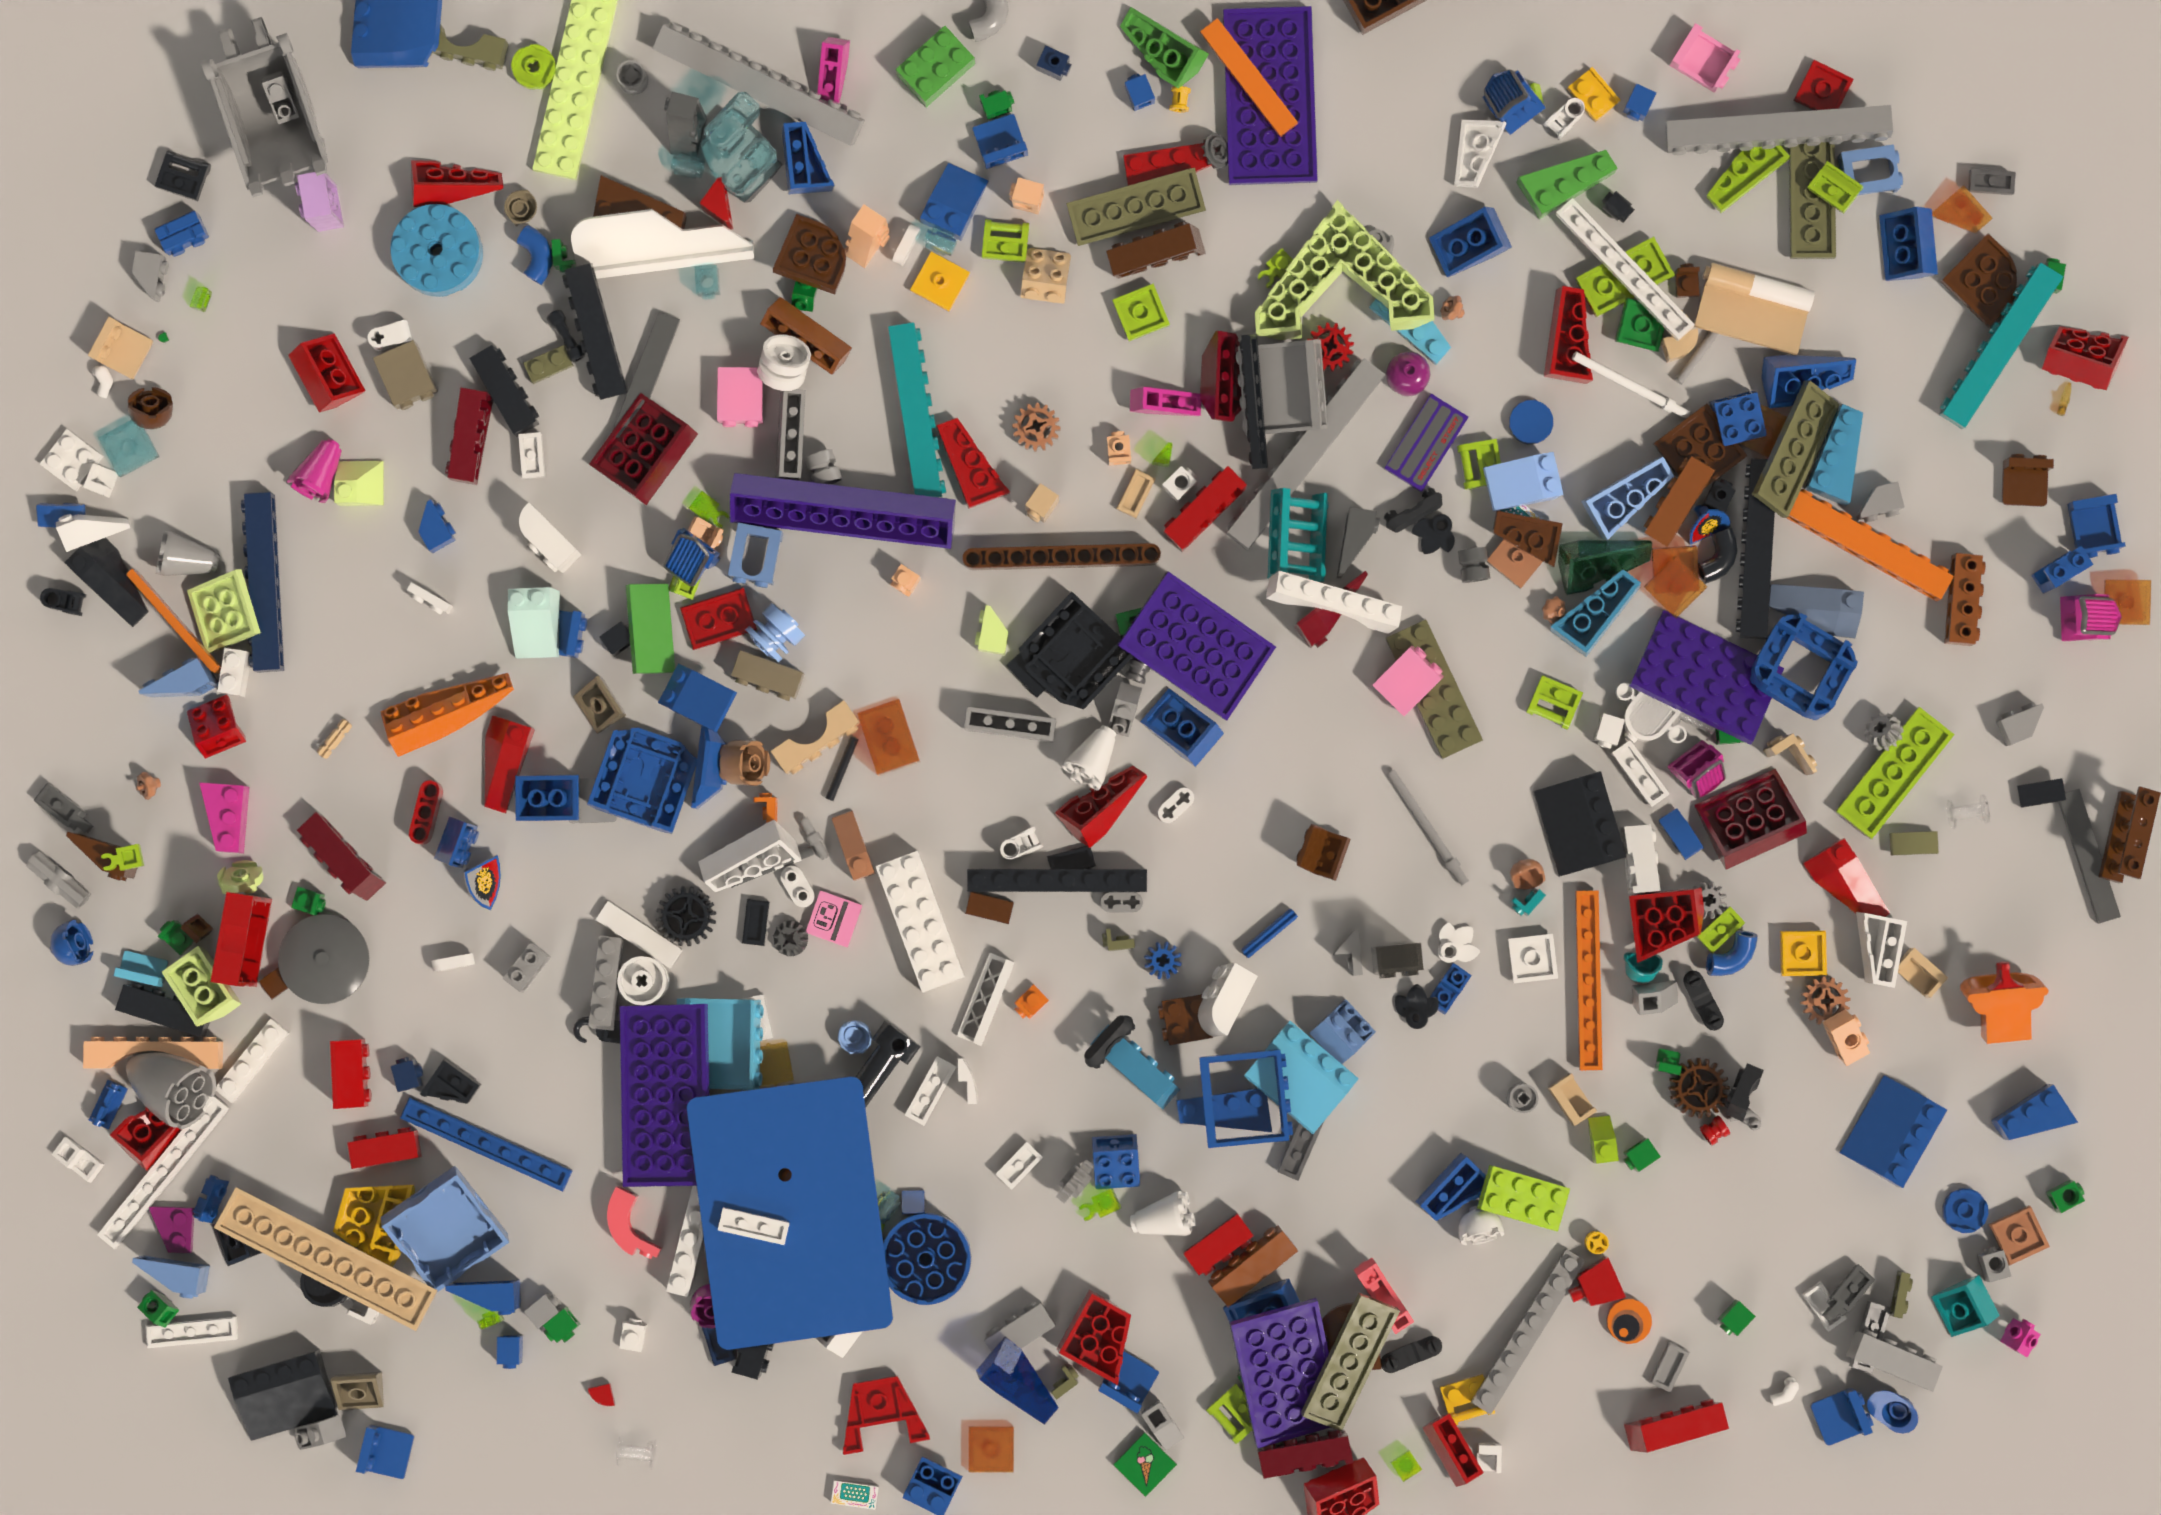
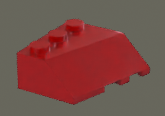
[2042,326,2129,391]
[1629,887,1704,963]
[1056,1290,1131,1385]
[1304,1457,1380,1515]

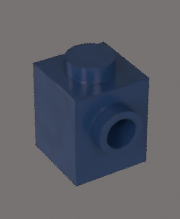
[1036,45,1072,81]
[390,1057,423,1092]

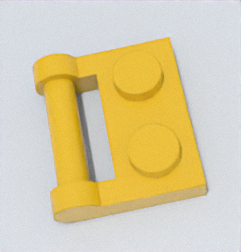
[1440,1374,1495,1425]

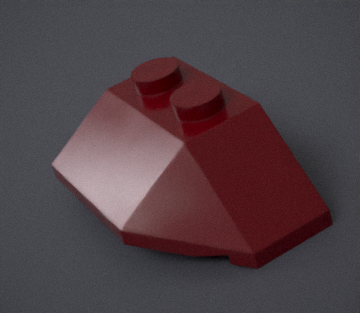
[1200,331,1242,422]

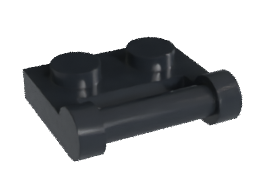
[155,150,211,202]

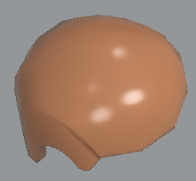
[1510,859,1545,890]

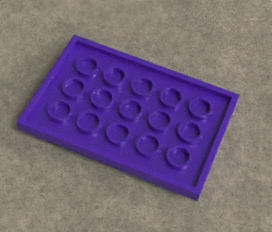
[1117,571,1276,721]
[1629,610,1784,745]
[1229,1298,1331,1448]

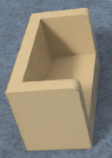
[1898,948,1948,998]
[1548,1073,1597,1126]

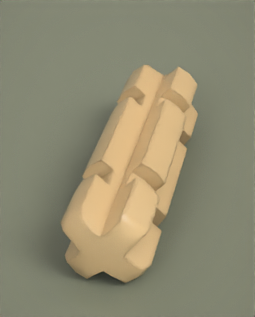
[317,719,352,759]

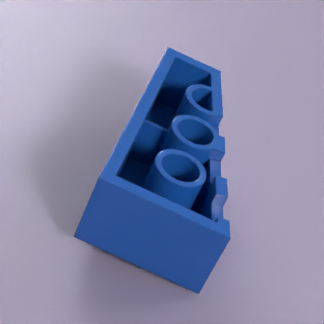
[1176,1088,1272,1132]

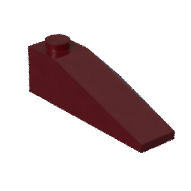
[1294,571,1368,648]

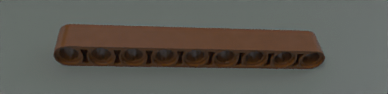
[962,543,1161,570]

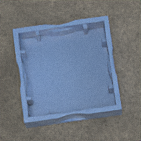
[381,1166,509,1292]

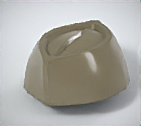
[504,190,537,226]

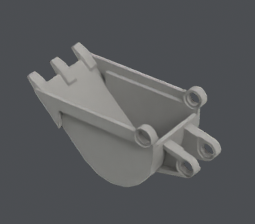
[201,17,328,198]

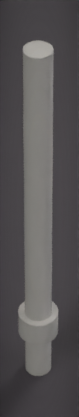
[1387,770,1469,886]

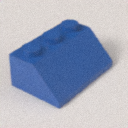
[1879,207,1938,281]

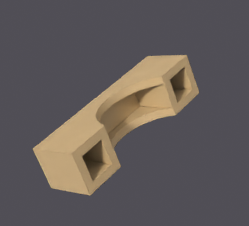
[771,700,861,775]

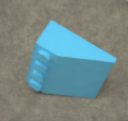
[1244,1021,1359,1134]

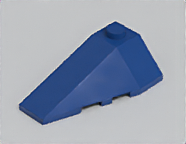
[1761,355,1856,409]

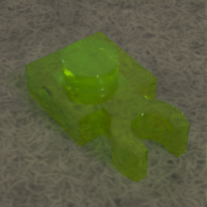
[689,491,730,528]
[1079,1188,1122,1221]
[477,1311,504,1329]

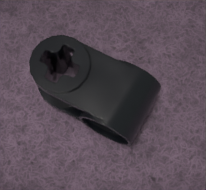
[40,588,87,616]

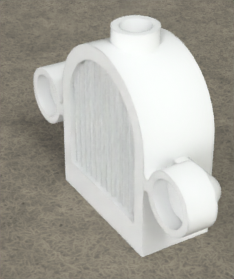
[1615,683,1687,744]

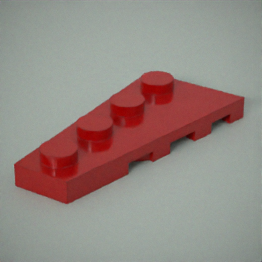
[936,418,1010,509]

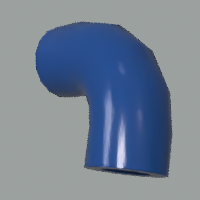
[517,225,552,286]
[1706,931,1758,976]

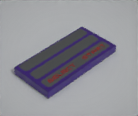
[1384,394,1469,493]

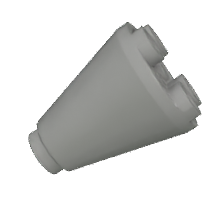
[155,531,219,576]

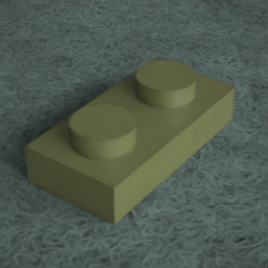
[523,345,573,384]
[1890,1271,1913,1318]

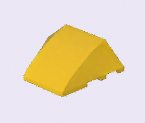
[333,1185,415,1267]

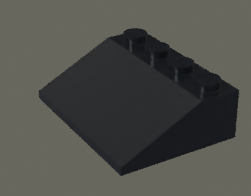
[1533,771,1626,877]
[228,1350,338,1441]

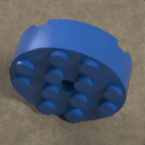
[883,1213,972,1305]

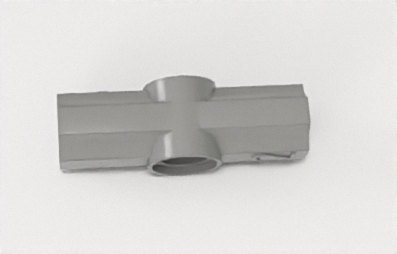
[26,851,91,909]

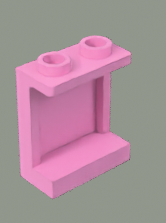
[1669,23,1741,93]
[717,367,763,427]
[1372,646,1444,716]

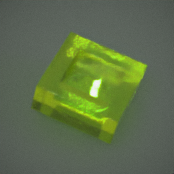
[1391,1450,1422,1482]

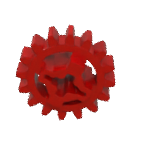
[1307,322,1354,372]

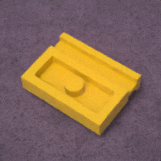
[1567,67,1621,122]

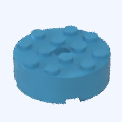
[390,204,483,297]

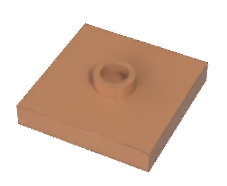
[1486,540,1542,589]
[1988,1205,2050,1266]

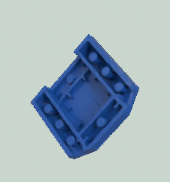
[351,0,442,68]
[587,728,697,834]

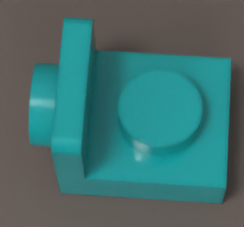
[1510,889,1546,916]

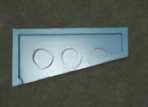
[1369,299,1451,365]

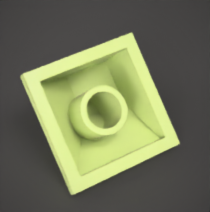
[334,461,384,506]

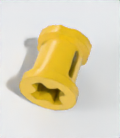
[1169,86,1191,113]

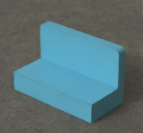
[114,951,168,987]

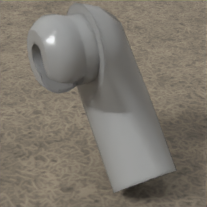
[1729,1108,1761,1130]

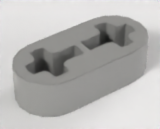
[1101,892,1143,913]

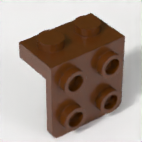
[2002,454,2054,507]
[1297,824,1351,881]

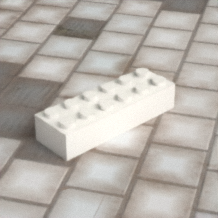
[875,851,965,993]

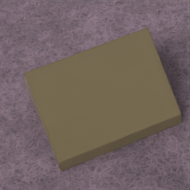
[573,676,626,734]
[331,1372,384,1410]

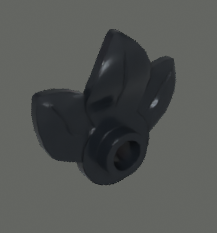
[1411,514,1455,555]
[1395,984,1439,1029]

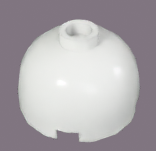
[1458,1206,1505,1245]

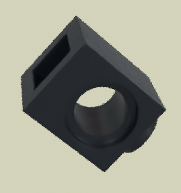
[599,622,630,657]

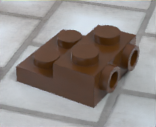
[1158,994,1213,1045]

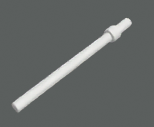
[1572,352,1690,419]

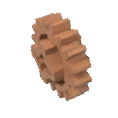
[1012,403,1061,452]
[1800,977,1851,1025]

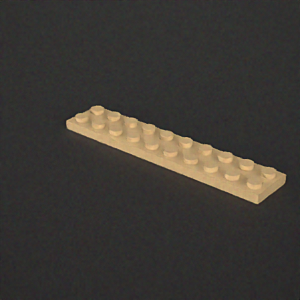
[214,1187,438,1331]

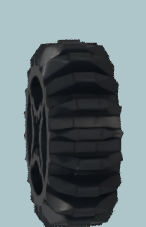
[656,886,717,946]

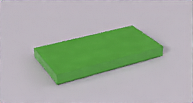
[626,584,675,674]

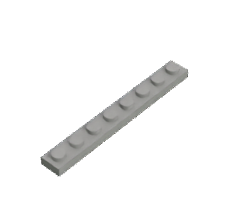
[1471,1249,1586,1415]

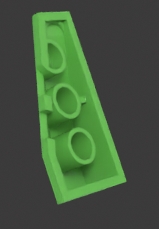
[1120,7,1209,89]

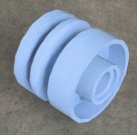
[745,603,805,662]

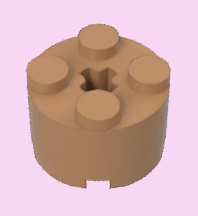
[719,740,770,786]

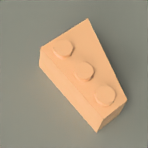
[845,204,890,268]

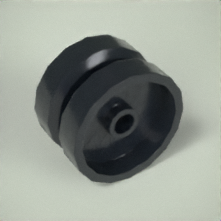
[300,1273,348,1307]

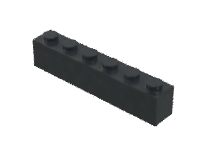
[562,263,628,400]

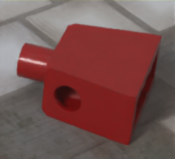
[1568,1256,1626,1306]

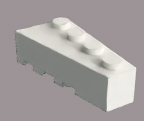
[698,820,802,892]

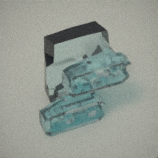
[700,92,783,203]

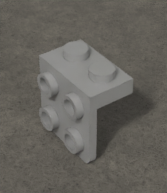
[569,778,617,824]

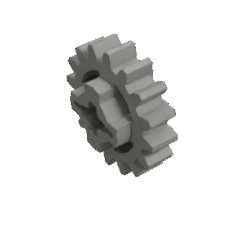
[1056,1159,1094,1203]

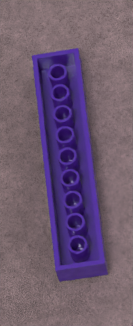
[730,473,956,549]

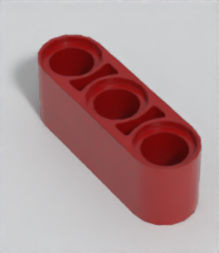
[409,780,443,845]

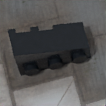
[731,1343,775,1380]

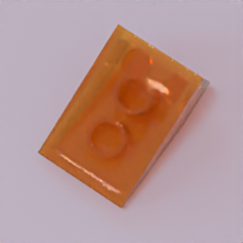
[857,699,921,776]

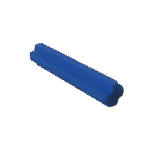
[1241,909,1298,958]

